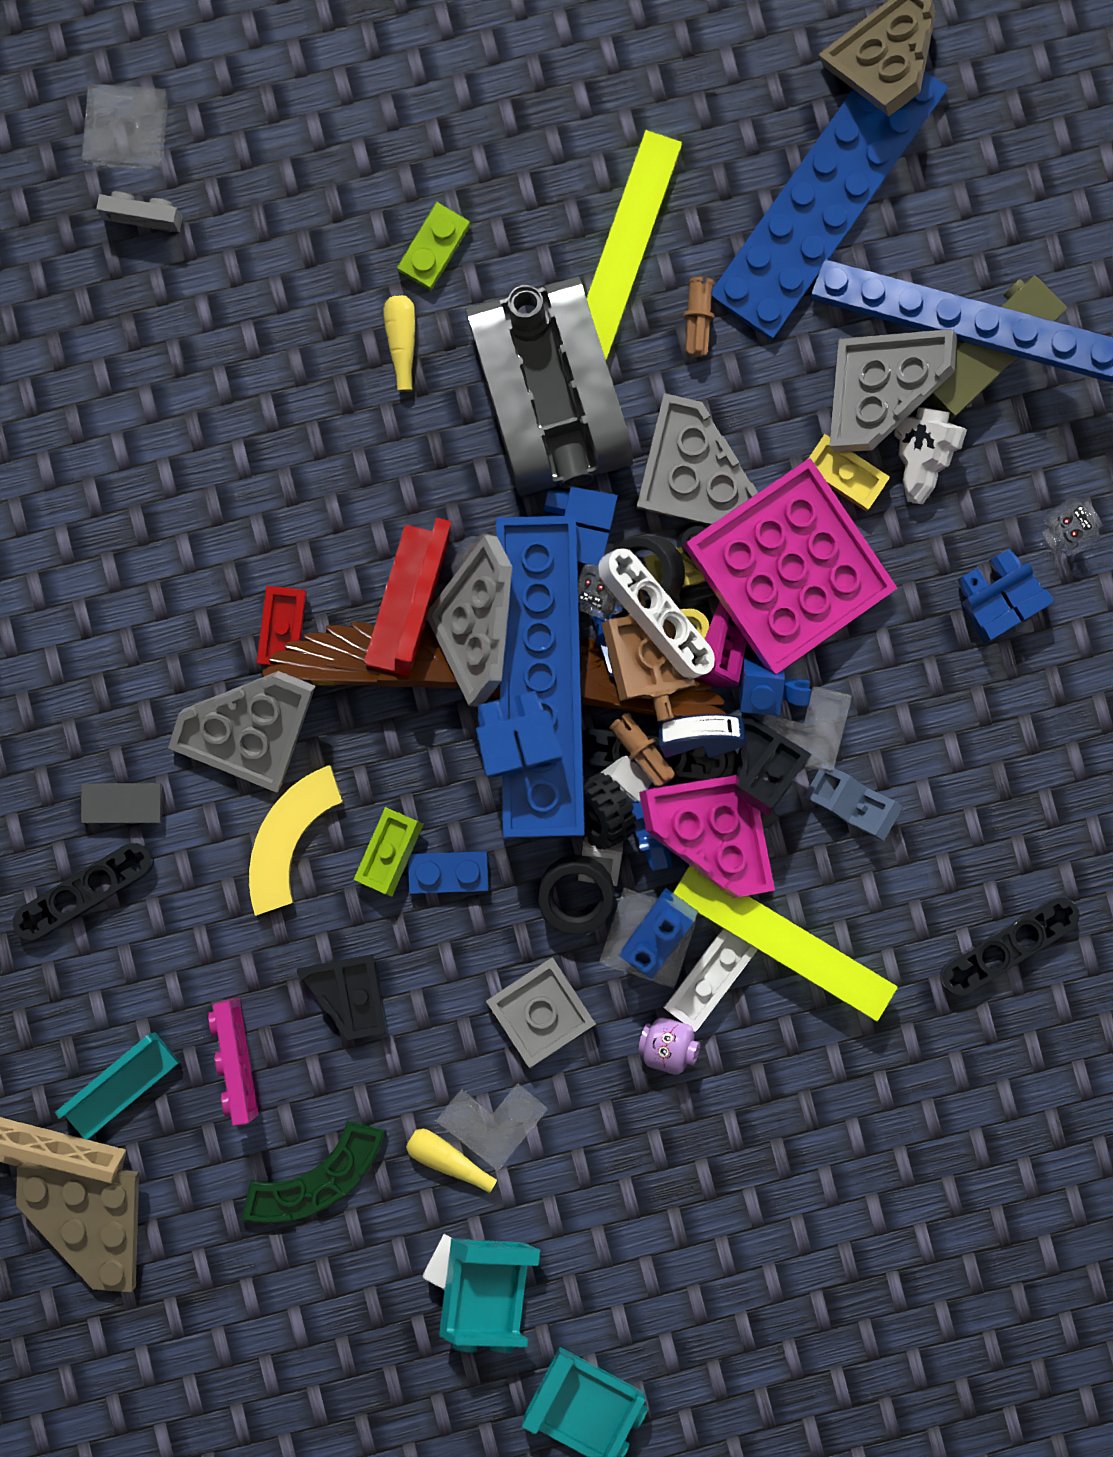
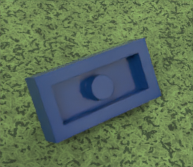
[408,851,489,894]

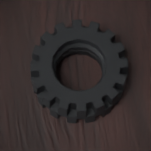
[583,773,637,850]

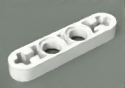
[598,548,715,679]

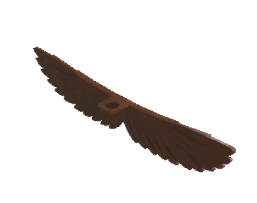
[262,622,727,718]

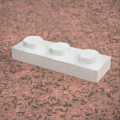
[663,929,758,1032]

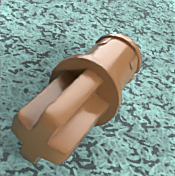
[683,277,714,357]
[609,713,675,788]

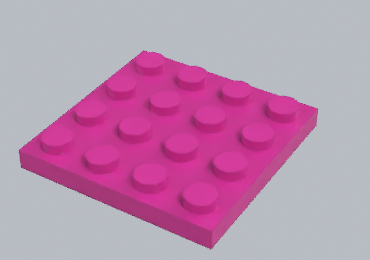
[682,458,897,675]

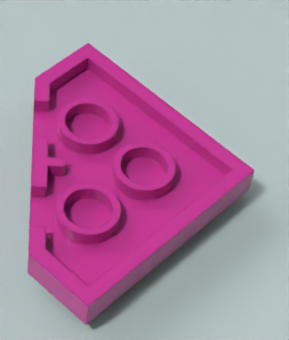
[639,775,775,898]

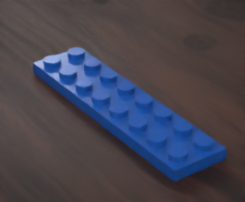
[712,71,949,341]
[496,516,584,838]

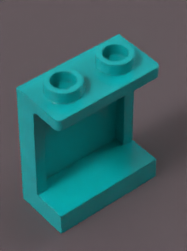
[439,1239,540,1353]
[522,1346,648,1457]

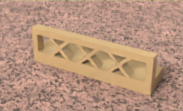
[0,1117,126,1183]

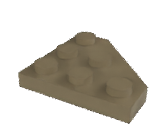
[819,0,936,116]
[16,1162,139,1292]

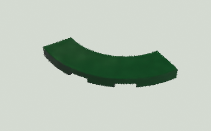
[241,1120,386,1224]

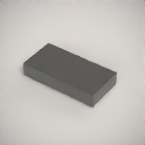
[81,783,163,823]

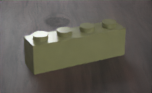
[926,275,1068,423]

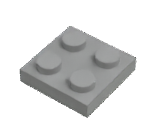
[486,957,596,1068]

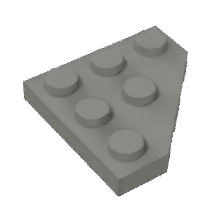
[830,329,957,453]
[636,393,758,526]
[427,535,512,706]
[168,671,315,792]

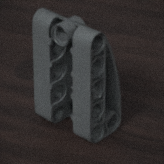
[465,276,633,498]

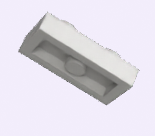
[96,192,182,233]

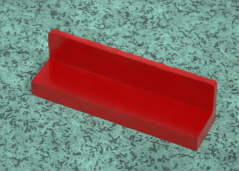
[364,517,452,677]

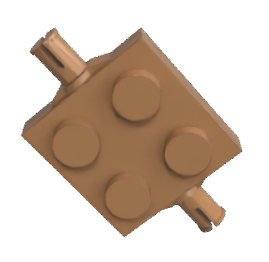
[601,589,696,722]

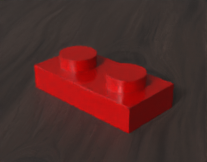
[257,586,307,666]

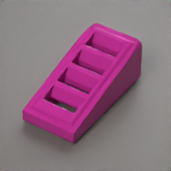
[695,601,747,688]

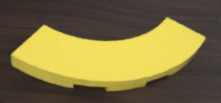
[249,765,343,916]

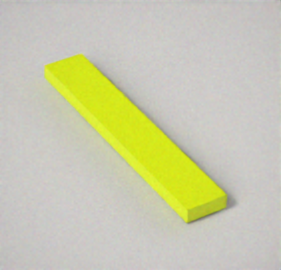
[587,130,682,361]
[673,865,898,1021]

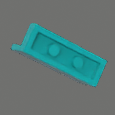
[55,1032,181,1140]

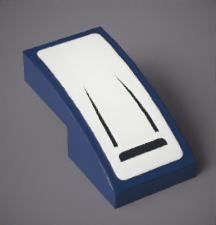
[658,714,747,758]

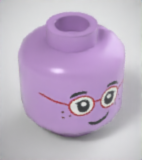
[638,1017,700,1075]

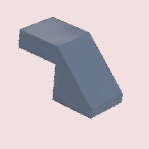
[804,763,903,841]

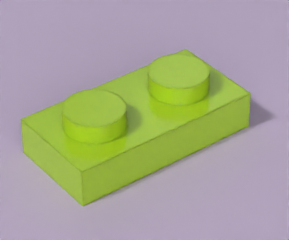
[397,202,471,291]
[353,807,424,896]

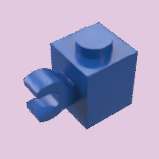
[739,658,811,716]

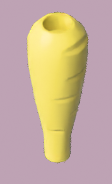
[383,296,415,392]
[406,1129,497,1193]

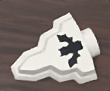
[894,407,967,504]

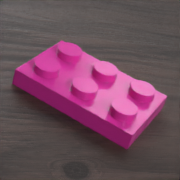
[208,998,259,1126]

